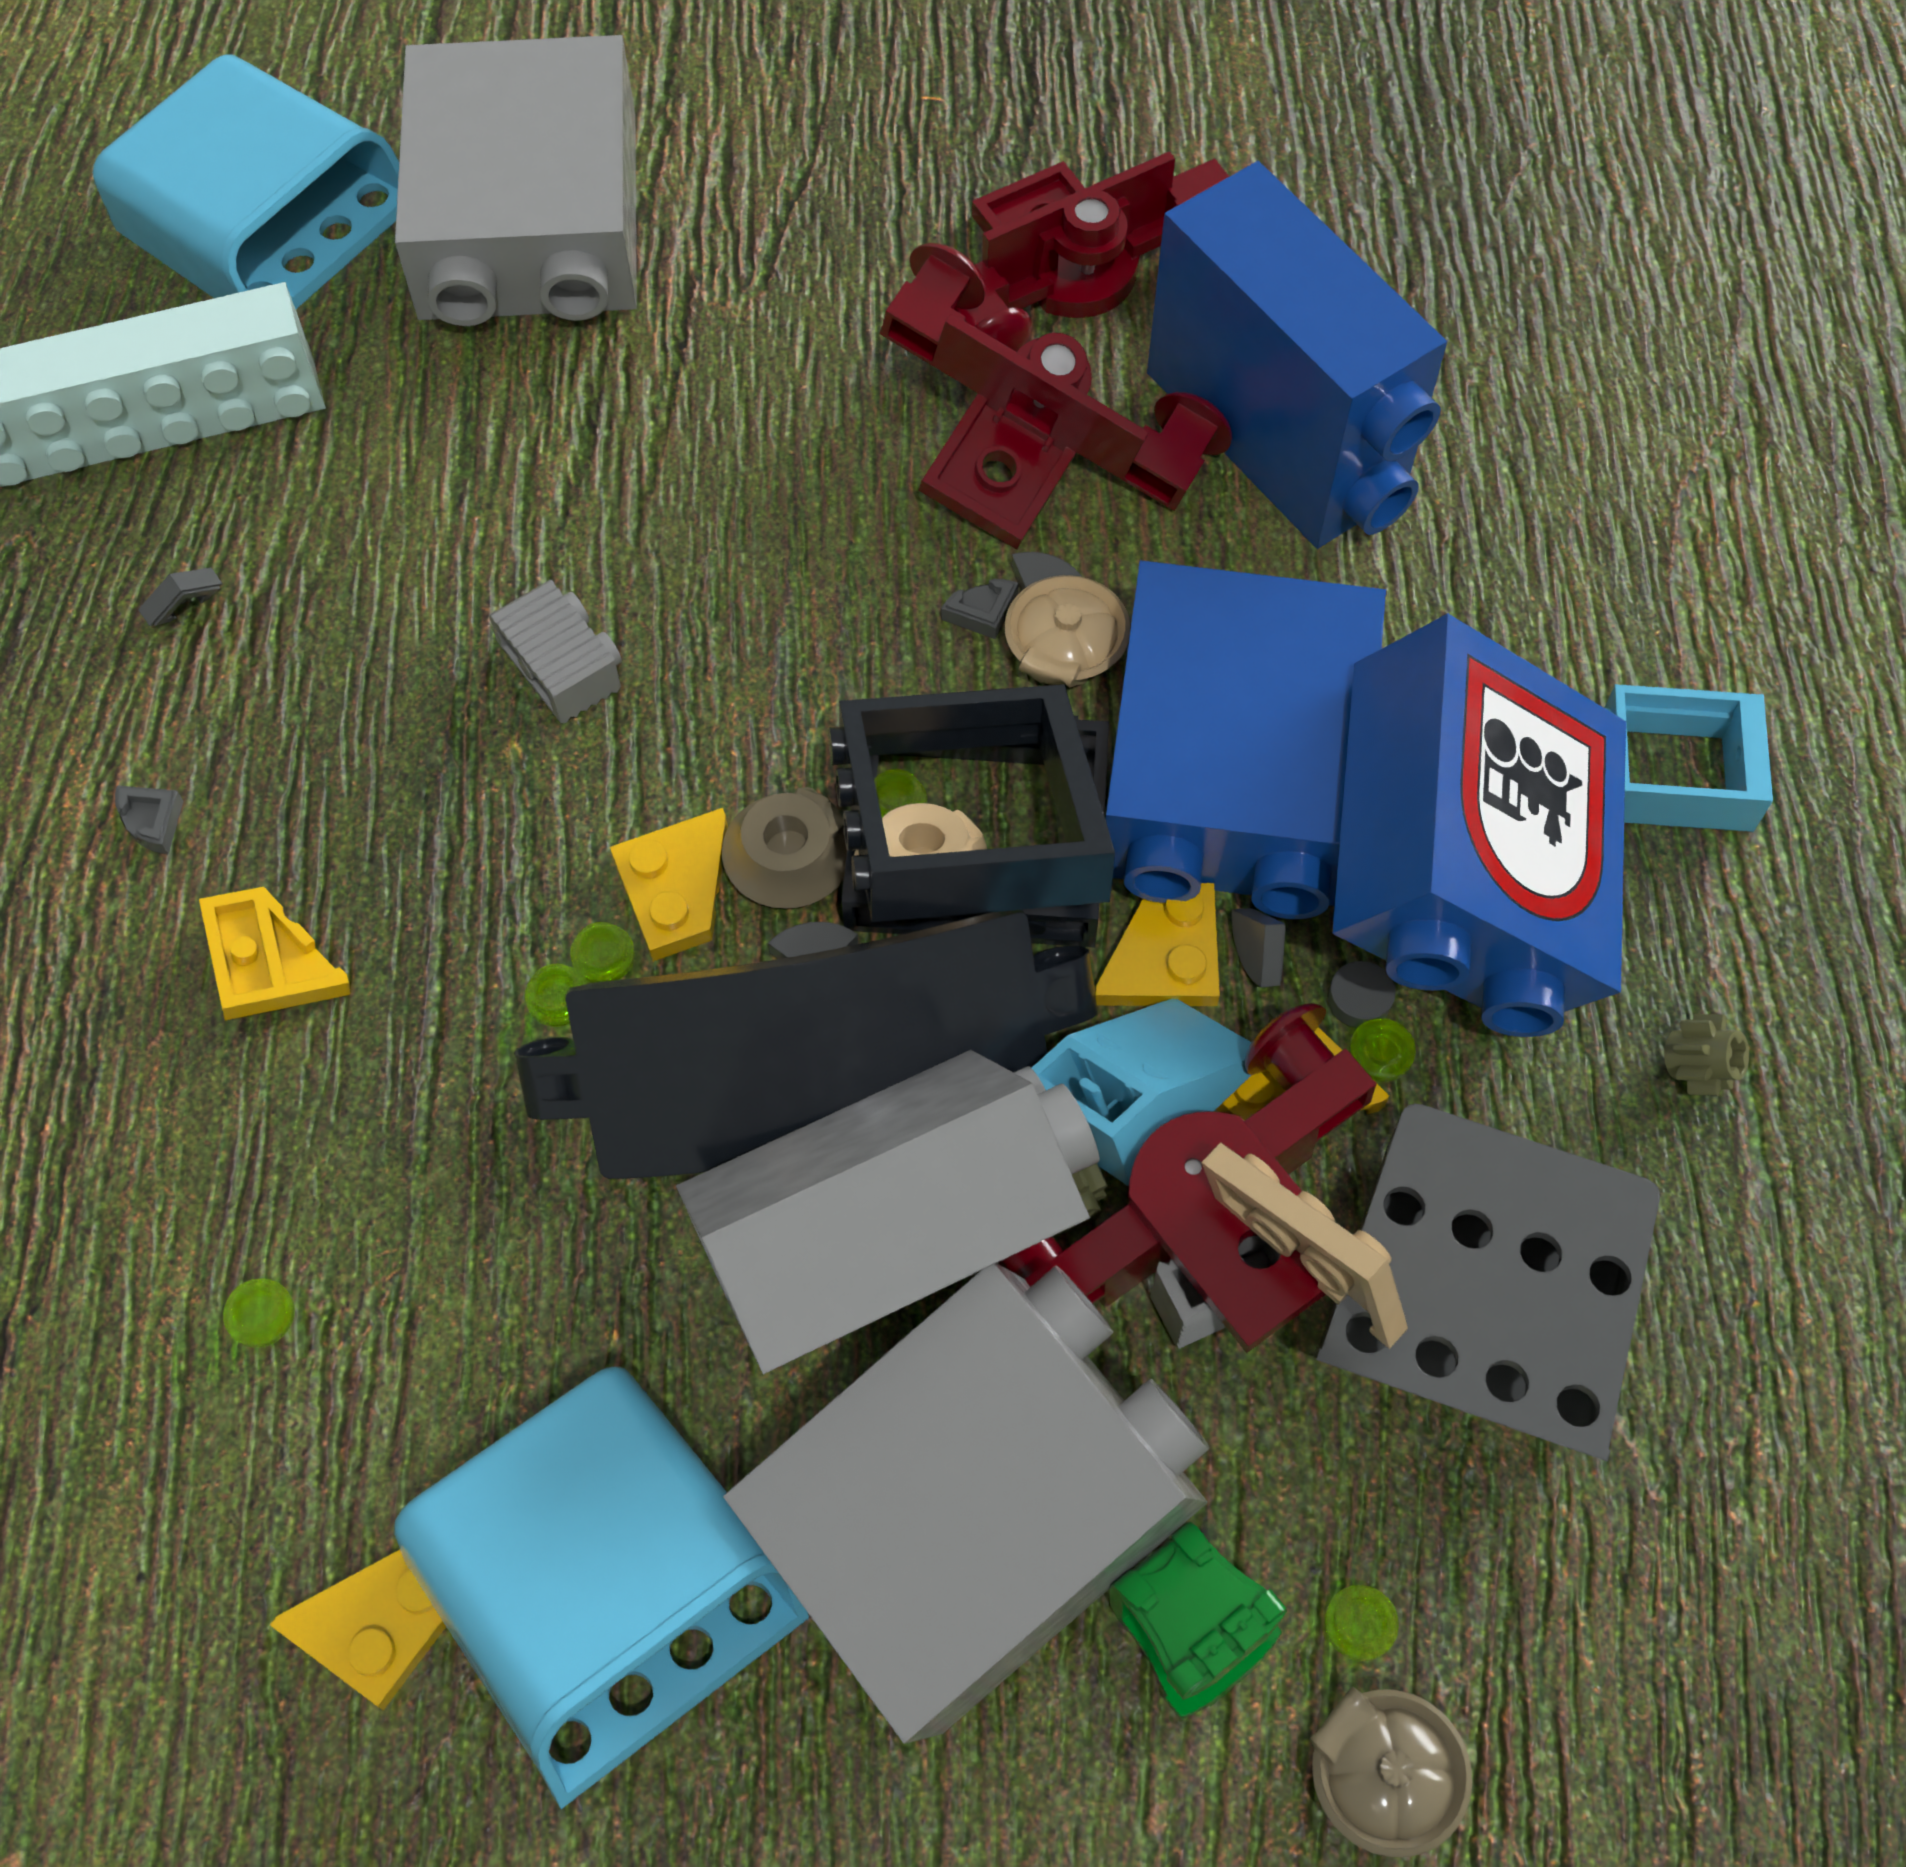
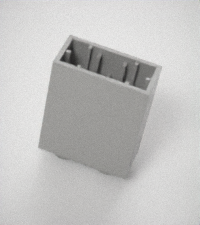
[395,35,637,326]
[676,1050,1099,1374]
[723,1263,1210,1744]

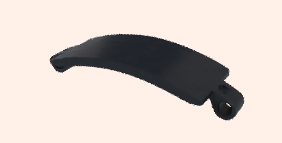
[514,910,1098,1179]

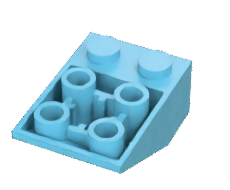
[1032,999,1251,1186]

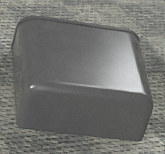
[1313,1104,1660,1462]

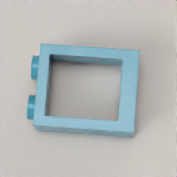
[1604,684,1773,832]

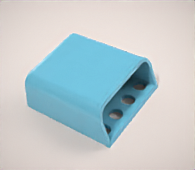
[93,54,399,309]
[394,1366,809,1809]

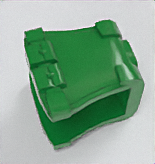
[1110,1522,1287,1720]

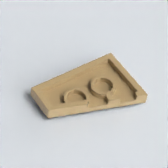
[1201,1143,1408,1349]

